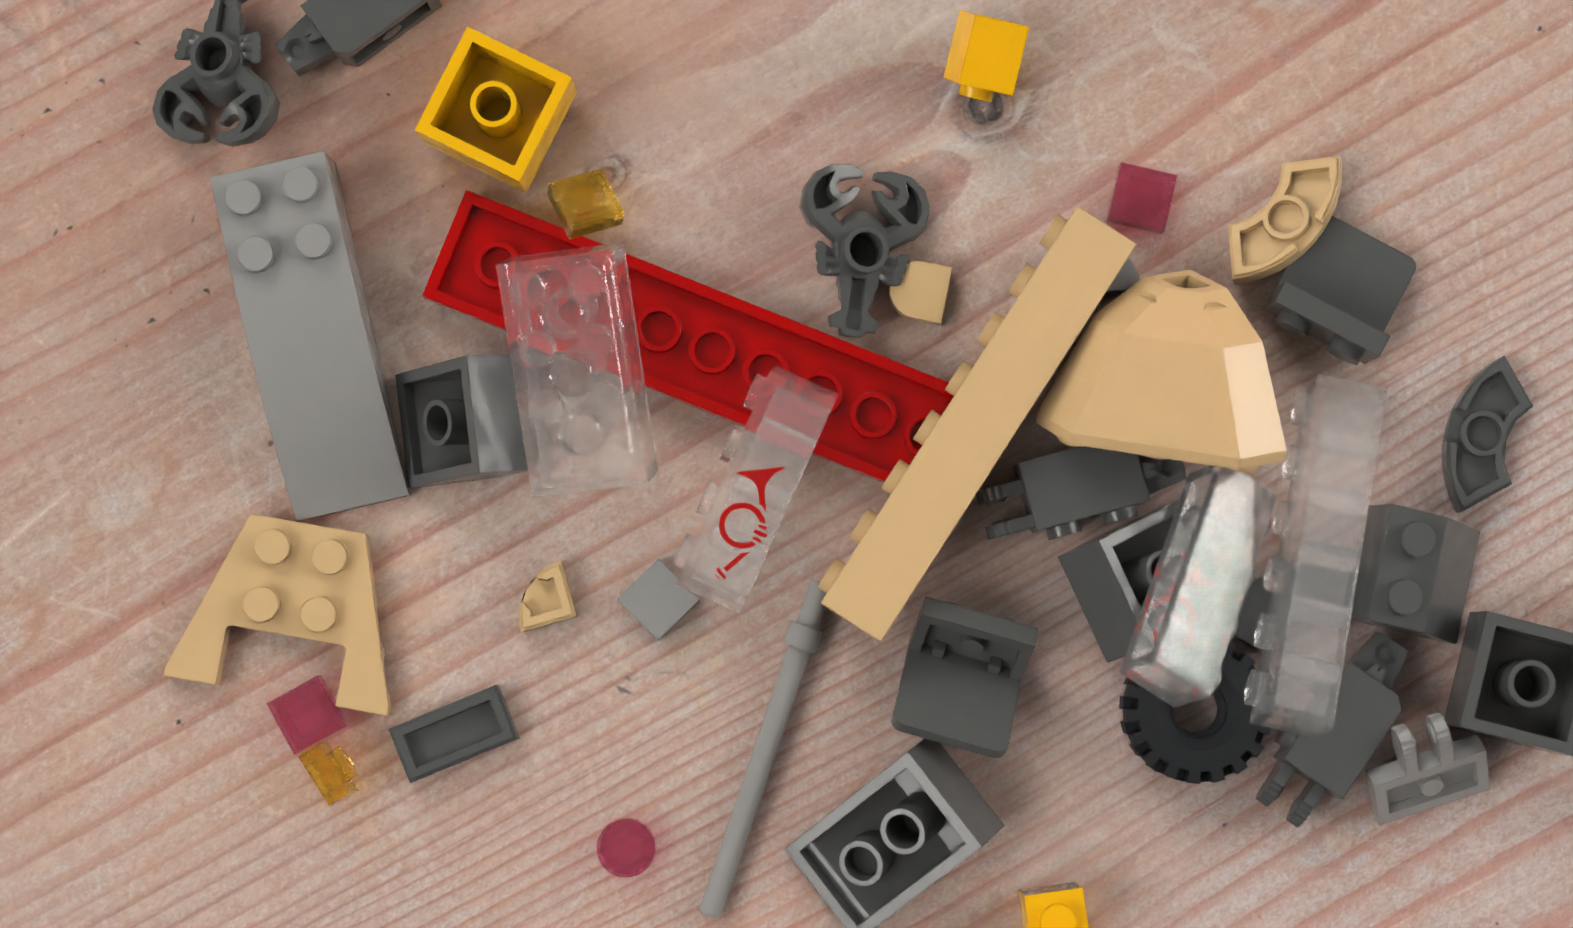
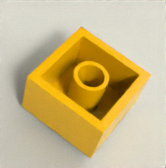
[415,26,577,193]

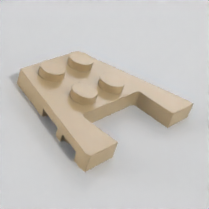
[163,514,392,716]

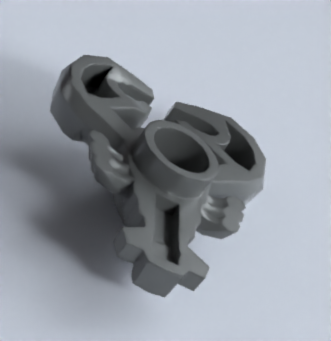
[152,0,280,147]
[799,164,930,338]

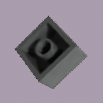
[1444,611,1573,756]

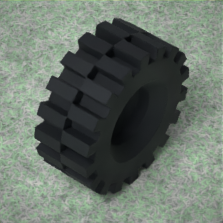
[1119,636,1274,784]

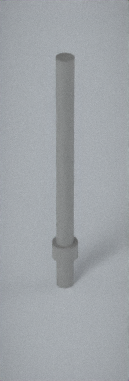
[699,579,827,918]

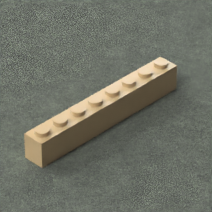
[817,206,1137,642]

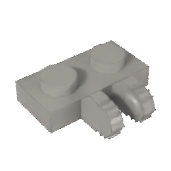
[1366,712,1490,825]

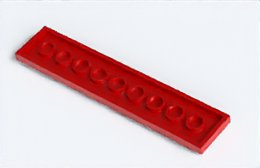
[422,190,954,483]

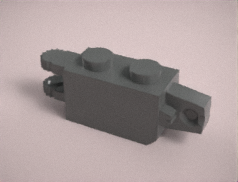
[275,0,442,76]
[976,446,1187,540]
[1256,632,1409,828]

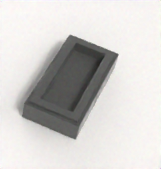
[388,684,520,783]

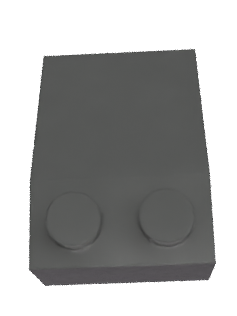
[784,738,1005,928]

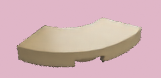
[1228,156,1342,285]

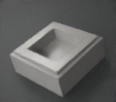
[618,559,700,641]

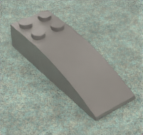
[210,151,411,522]

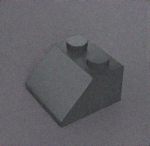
[395,355,535,488]
[1058,499,1229,662]
[1346,504,1480,645]

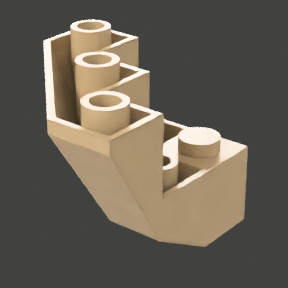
[1036,270,1287,472]

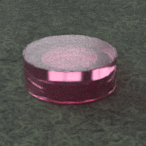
[597,817,656,878]

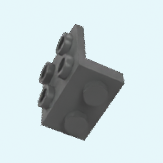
[1263,216,1416,365]
[891,596,1038,758]

